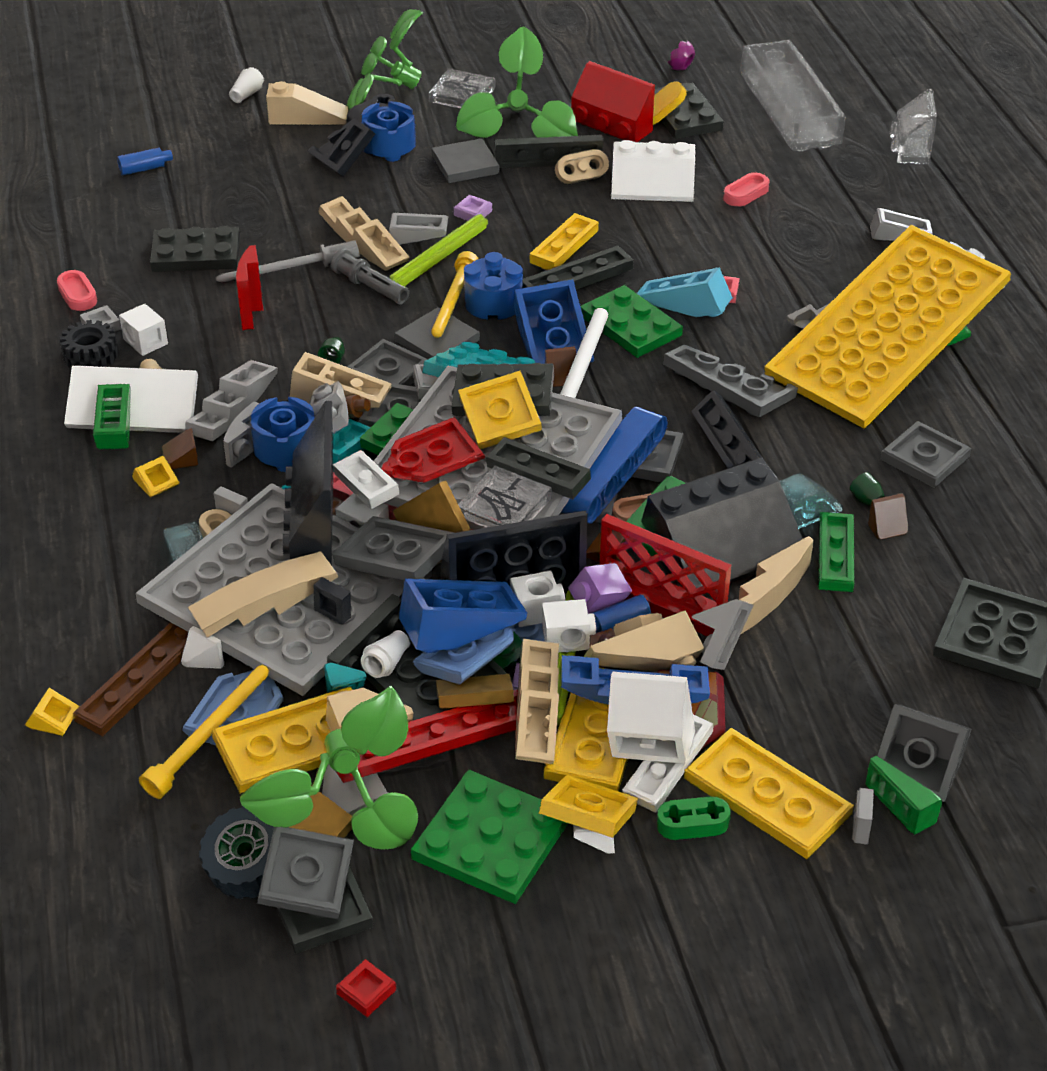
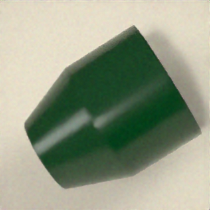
[317,337,345,364]
[849,472,885,506]

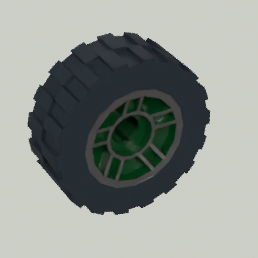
[199,806,274,899]

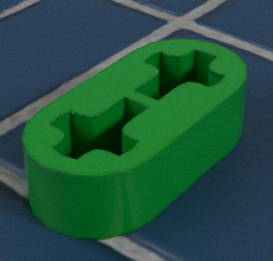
[657,797,730,840]

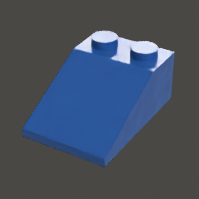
[513,279,594,364]
[399,579,527,653]

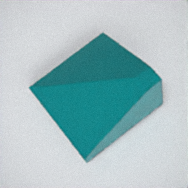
[324,662,367,693]

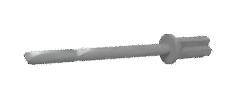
[216,240,359,282]

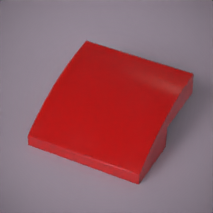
[236,245,263,330]

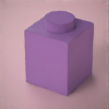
[568,563,632,614]

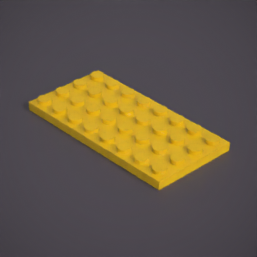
[764,225,1011,429]

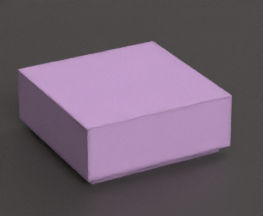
[454,195,492,221]

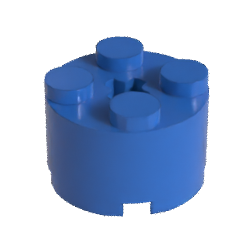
[362,102,416,162]
[464,252,523,320]
[251,397,315,472]

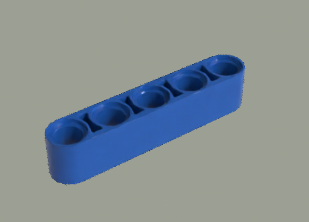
[560,407,668,524]

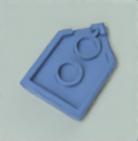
[413,625,513,685]
[183,668,283,745]

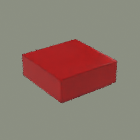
[336,959,396,1017]

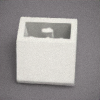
[607,672,695,764]

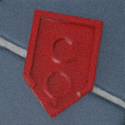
[381,417,485,483]

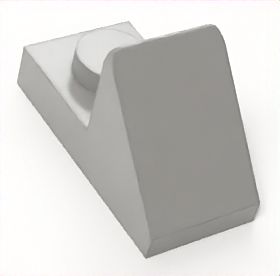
[691,599,754,670]

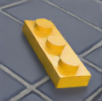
[530,213,599,270]

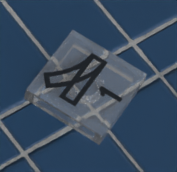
[429,69,495,108]
[458,466,552,528]

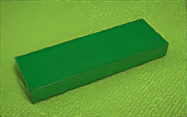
[818,512,854,592]

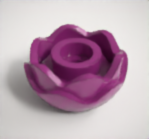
[668,41,695,71]

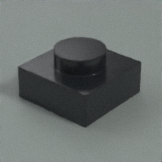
[313,577,351,625]

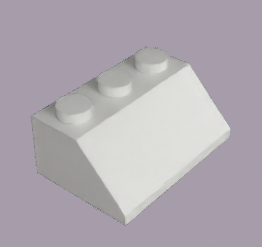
[611,140,695,202]

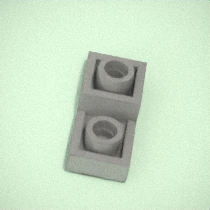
[310,381,349,433]
[223,401,259,468]

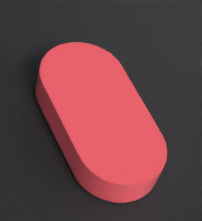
[723,173,769,207]
[57,270,97,311]

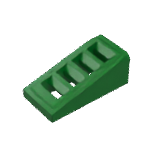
[93,384,131,449]
[865,756,942,835]

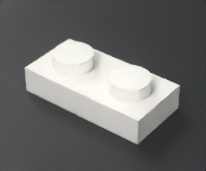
[333,450,399,509]

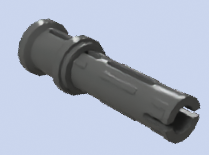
[331,249,410,305]

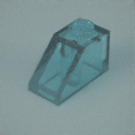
[780,473,843,529]

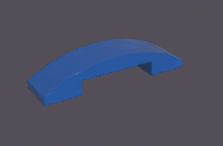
[561,655,710,705]

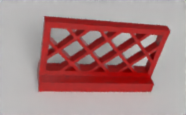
[600,514,732,636]

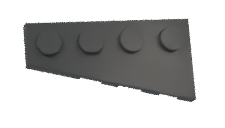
[663,345,798,417]

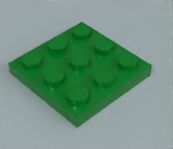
[411,769,568,904]

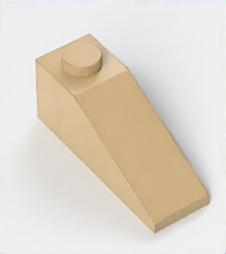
[266,82,349,125]
[290,352,392,408]
[584,610,704,672]

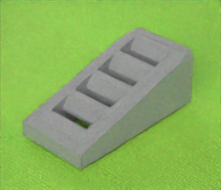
[870,208,933,240]
[389,213,448,245]

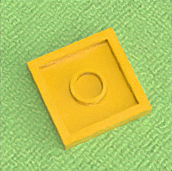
[458,370,542,450]
[539,775,638,838]

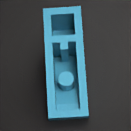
[637,268,733,317]

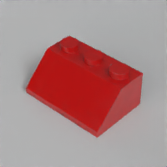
[571,61,655,142]

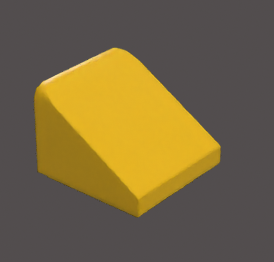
[132,456,180,498]
[25,688,80,736]

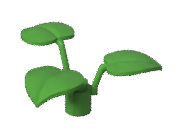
[347,9,423,111]
[456,27,578,138]
[240,686,418,849]

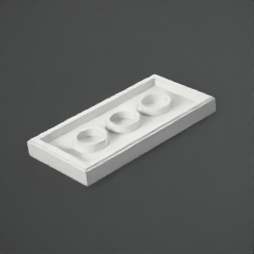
[64,366,198,433]

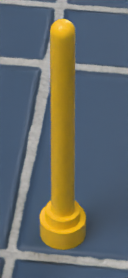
[431,251,478,338]
[139,665,269,799]

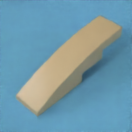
[319,196,409,271]
[739,536,813,635]
[188,551,339,638]
[515,639,559,764]

